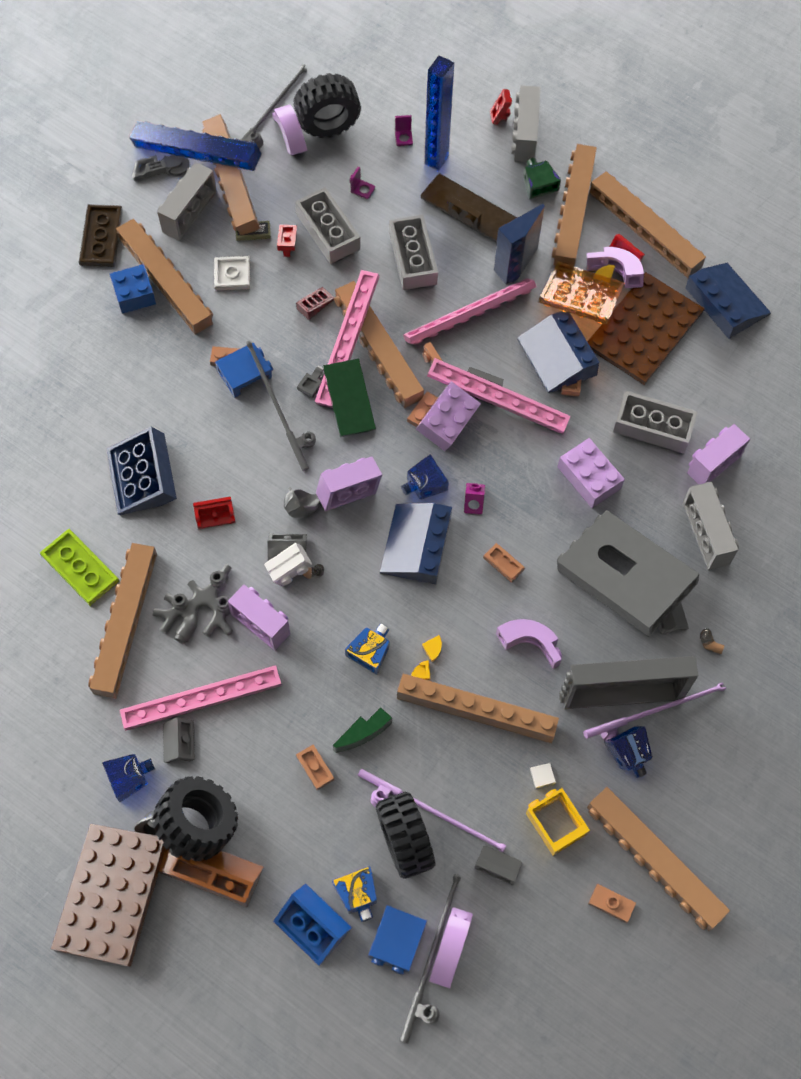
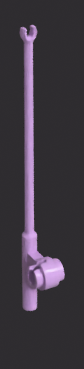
[583,683,726,743]
[358,769,506,852]

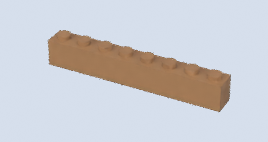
[202,114,261,235]
[551,144,597,269]
[589,171,706,278]
[116,218,213,335]
[334,281,424,408]
[88,543,157,699]
[397,673,559,743]
[587,787,730,932]

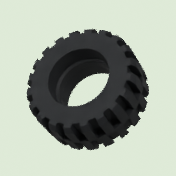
[293,73,361,138]
[153,776,238,861]
[375,792,436,879]

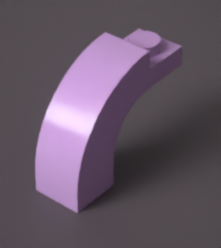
[272,105,307,155]
[586,247,644,288]
[496,619,562,669]
[429,907,473,988]

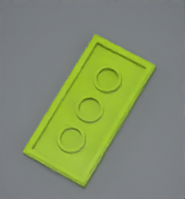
[39,529,119,606]

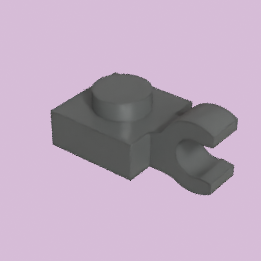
[297,365,324,398]

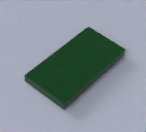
[323,358,376,437]

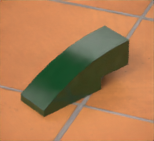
[333,707,392,753]

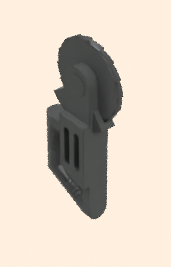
[132,153,190,181]

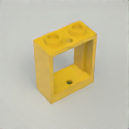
[526,788,590,856]

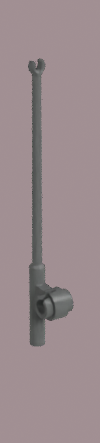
[234,64,307,156]
[246,341,316,471]
[400,874,461,1043]

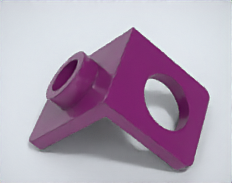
[395,115,413,146]
[349,166,375,199]
[464,483,485,514]

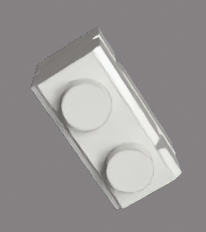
[264,543,312,586]

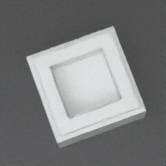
[530,763,556,789]

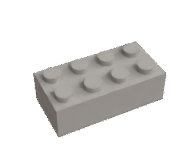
[511,85,541,162]
[157,162,217,241]
[295,187,361,264]
[389,215,438,290]
[613,391,698,453]
[683,482,739,570]

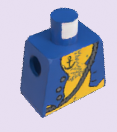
[345,624,390,675]
[332,866,377,922]

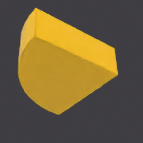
[593,265,615,283]
[422,635,442,662]
[411,660,431,681]

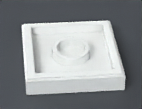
[214,256,250,291]

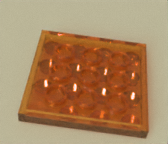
[538,262,624,325]

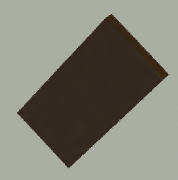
[79,204,123,267]

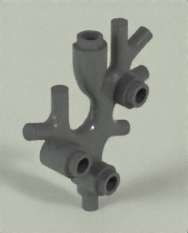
[153,564,233,644]

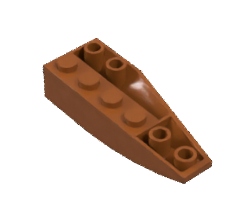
[159,848,264,907]

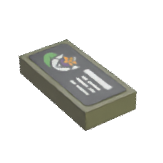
[235,221,271,241]

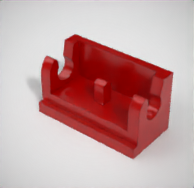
[193,496,236,529]

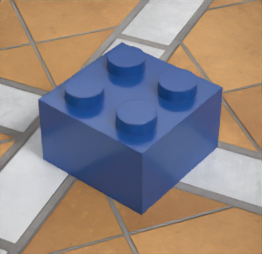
[109,264,156,314]

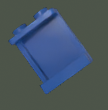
[215,342,273,398]
[368,905,427,975]

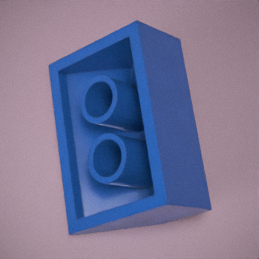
[273,883,352,966]

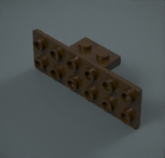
[420,173,518,242]

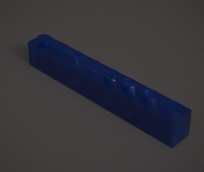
[424,55,455,171]
[129,121,262,171]

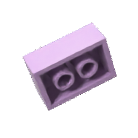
[416,381,481,451]
[687,424,750,485]
[557,438,625,508]
[316,457,382,511]
[228,585,290,651]

